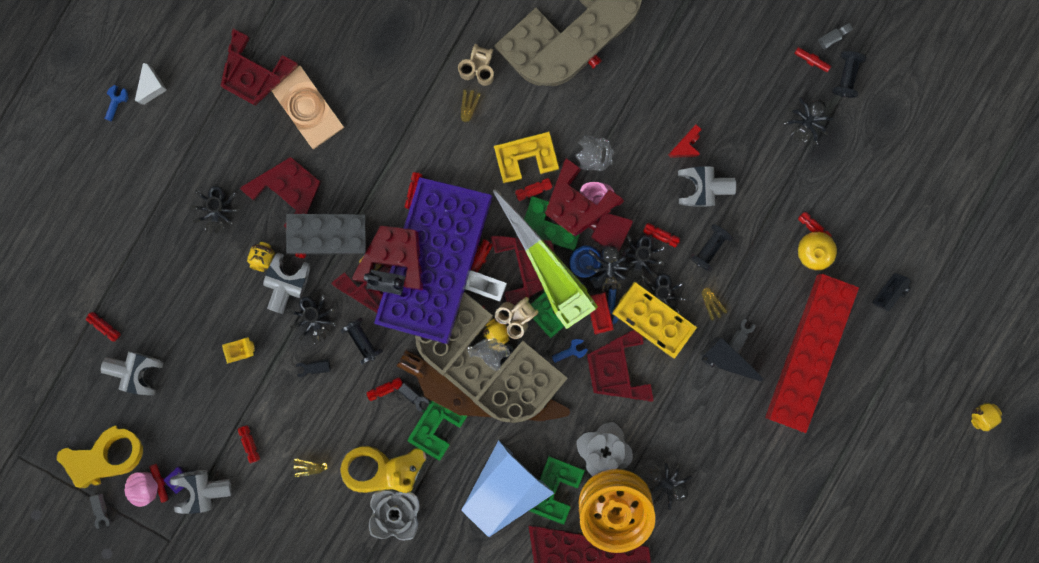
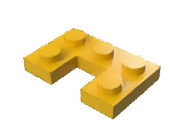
[494,132,559,184]

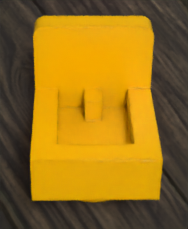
[222,337,255,364]

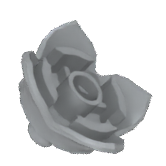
[577,422,633,476]
[369,489,420,541]

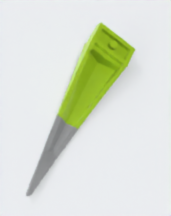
[493,189,598,329]

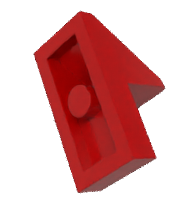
[668,125,702,158]

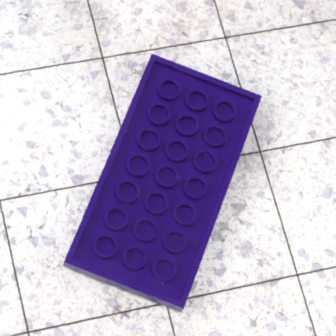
[374,177,492,344]

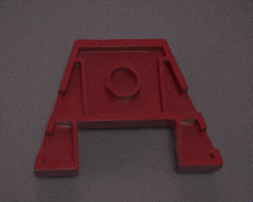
[220,28,298,106]
[240,157,321,228]
[545,158,624,237]
[352,226,423,290]
[491,236,554,306]
[331,265,392,313]
[587,330,654,402]

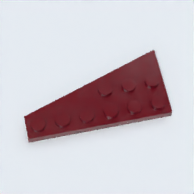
[528,525,651,563]

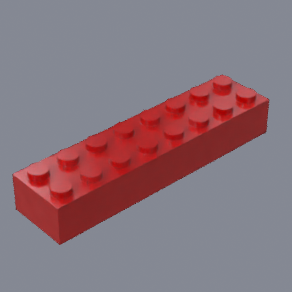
[765,274,859,433]

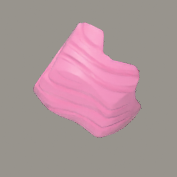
[580,182,614,205]
[124,472,158,507]

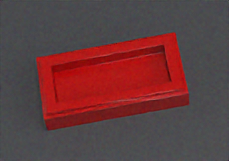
[590,292,614,334]

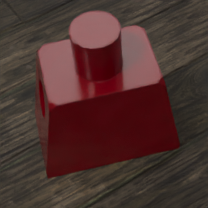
[588,214,633,252]

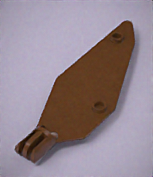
[396,350,570,421]

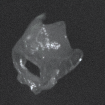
[575,135,614,171]
[467,338,511,371]

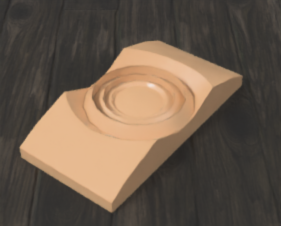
[272,66,344,149]

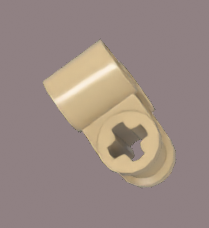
[458,44,494,86]
[495,297,539,339]

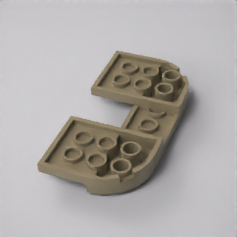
[494,0,642,86]
[415,292,568,423]

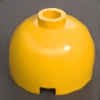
[798,232,837,270]

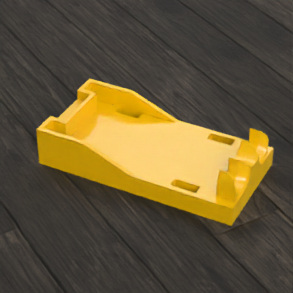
[612,282,697,359]

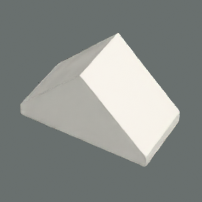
[135,63,167,105]
[465,270,507,301]

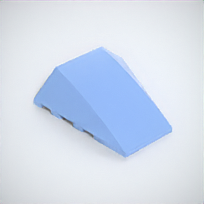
[461,440,555,537]

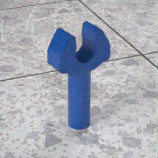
[104,85,128,121]
[608,289,619,325]
[552,339,588,363]

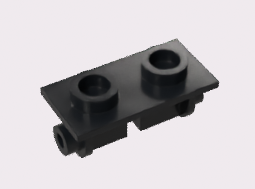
[364,270,406,295]

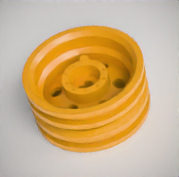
[579,469,655,553]

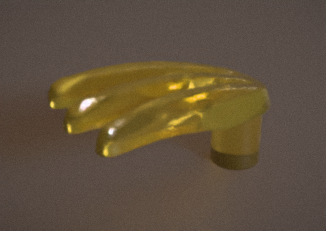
[461,89,481,122]
[701,288,727,321]
[292,459,327,477]

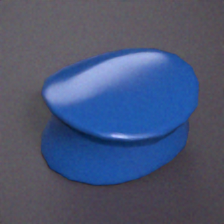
[569,246,602,278]

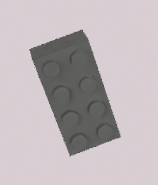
[286,214,365,254]

